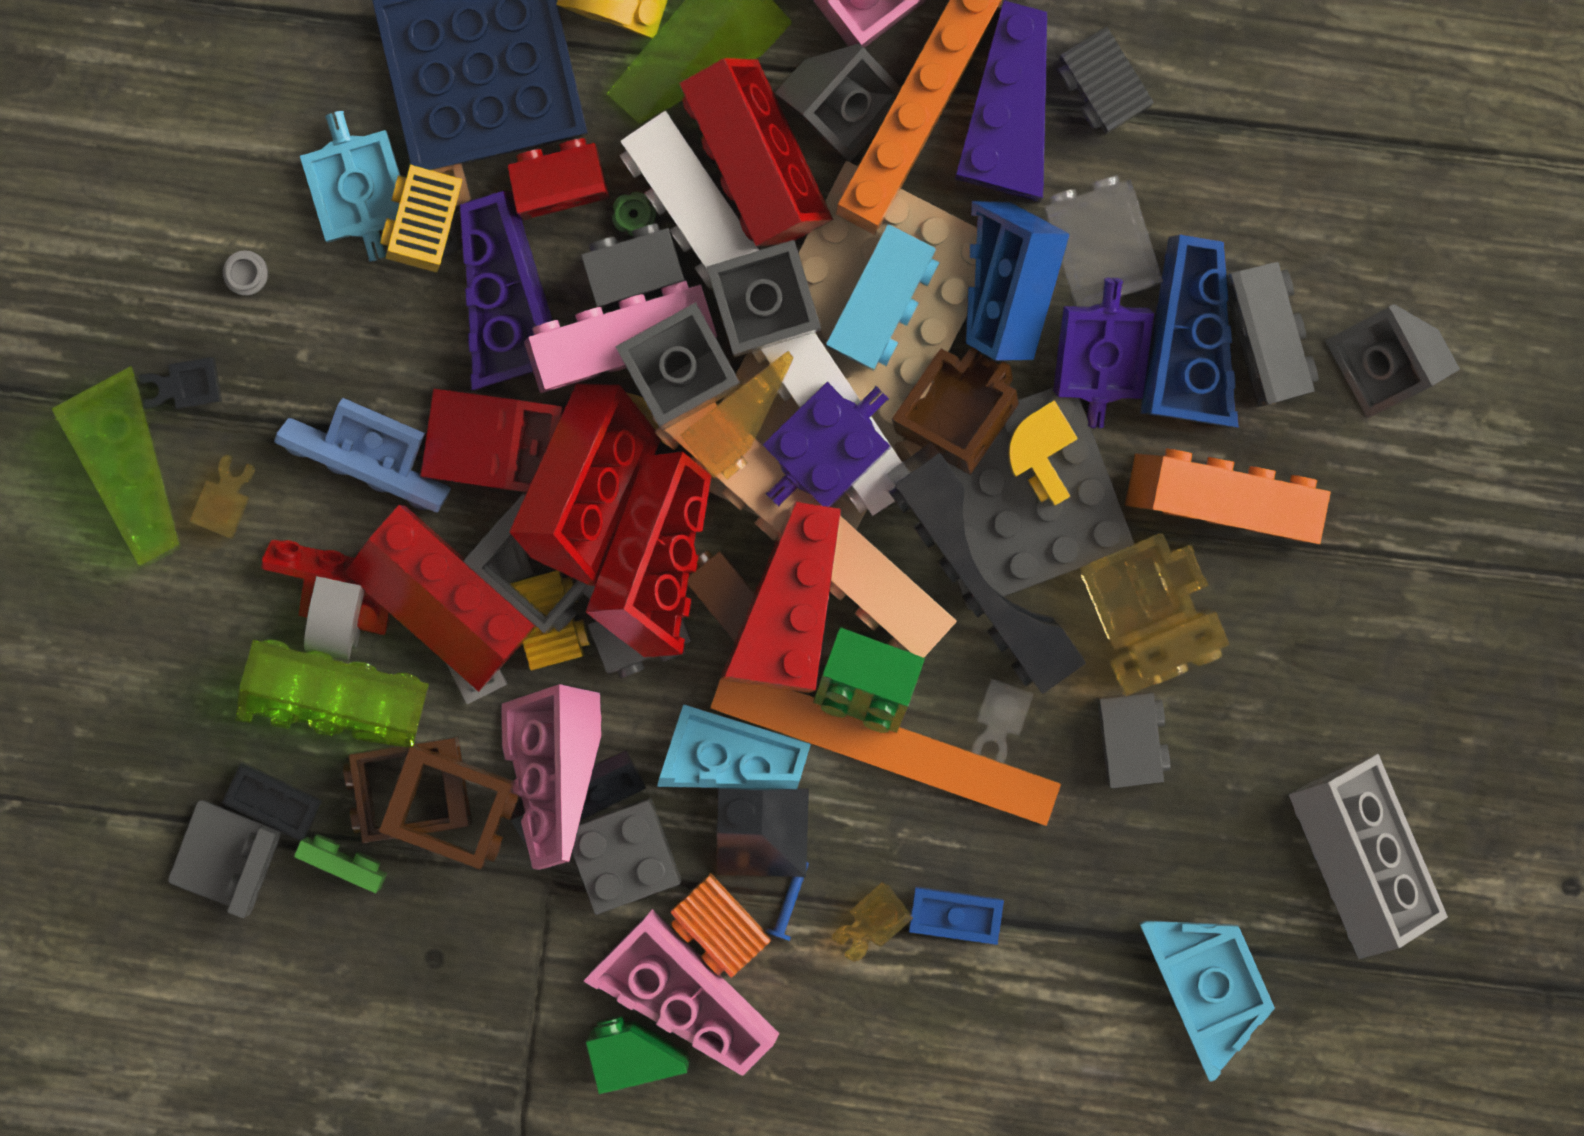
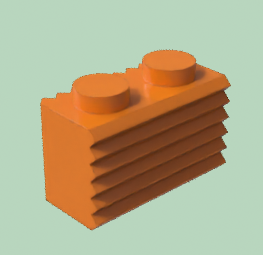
[670,873,771,978]

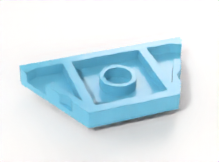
[1139,920,1275,1082]

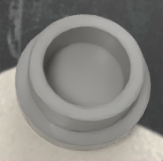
[223,251,268,295]

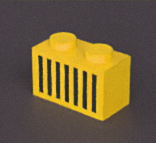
[380,165,463,273]

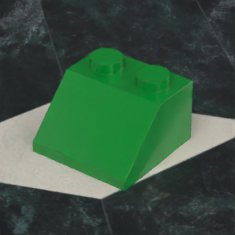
[586,1016,690,1095]

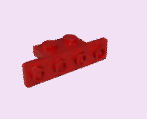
[261,540,391,635]

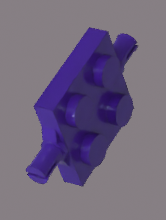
[1053,277,1154,428]
[763,381,892,507]

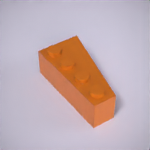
[1125,448,1331,544]

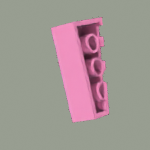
[524,281,717,393]

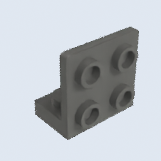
[168,800,282,919]

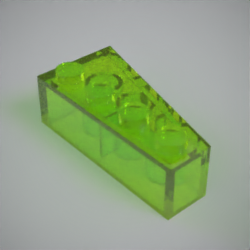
[235,639,429,748]

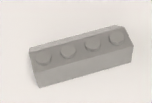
[1289,754,1448,959]

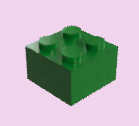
[813,627,925,733]

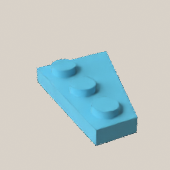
[657,704,811,789]

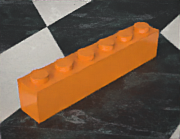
[836,0,1003,235]

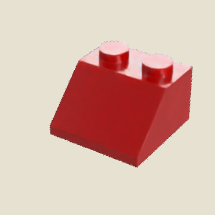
[508,138,610,221]

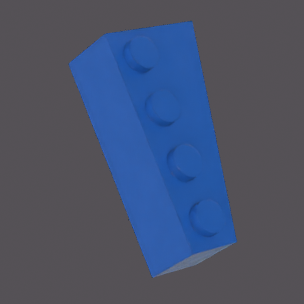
[1140,235,1239,428]

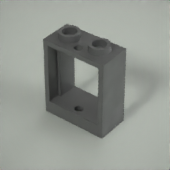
[464,493,595,633]

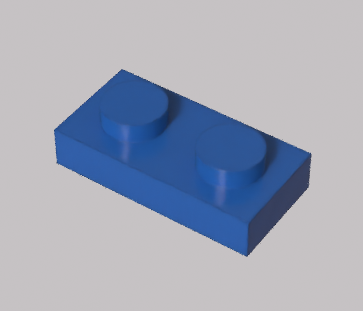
[909,887,1004,945]

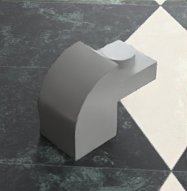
[304,576,365,661]

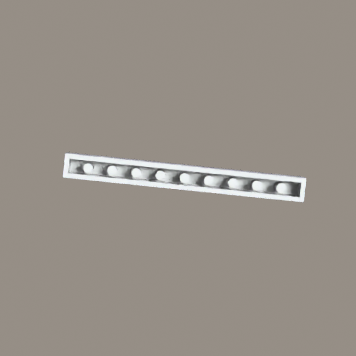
[619,111,902,516]

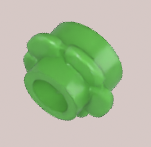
[612,192,656,236]

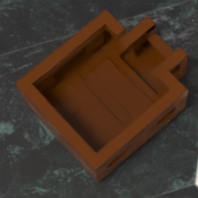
[892,347,1019,475]

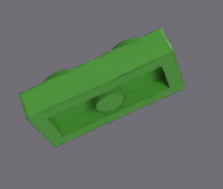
[294,834,388,893]

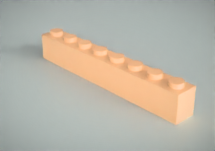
[653,402,957,657]

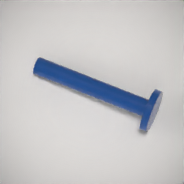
[765,862,809,941]

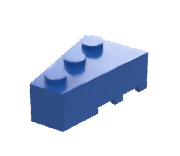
[966,201,1070,360]

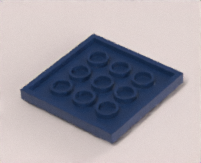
[372,0,588,171]

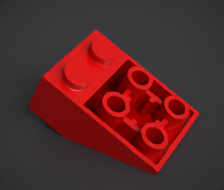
[421,389,565,492]

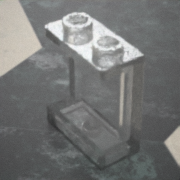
[1043,175,1163,307]

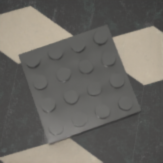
[947,388,1135,610]

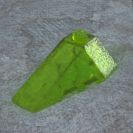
[606,0,792,124]

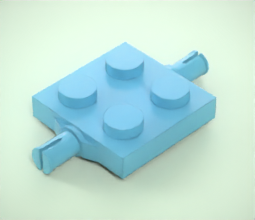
[300,111,400,262]

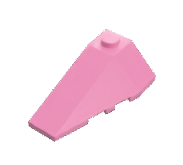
[502,684,601,870]

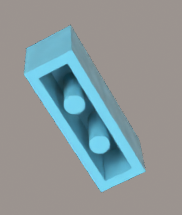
[826,224,940,371]

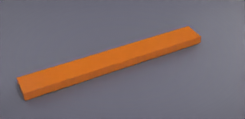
[710,680,1061,826]

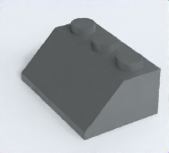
[1227,262,1319,407]

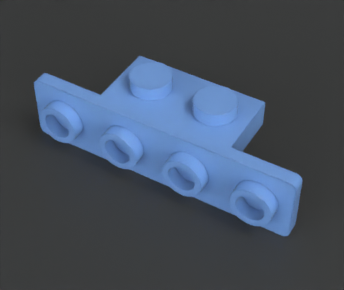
[274,398,451,512]

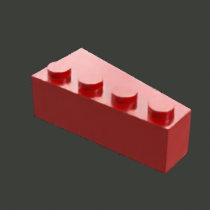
[586,452,712,657]
[720,502,841,693]

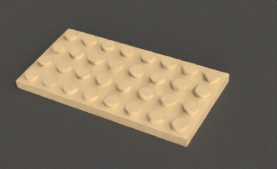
[709,161,977,530]

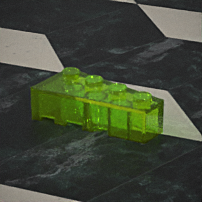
[52,366,182,569]

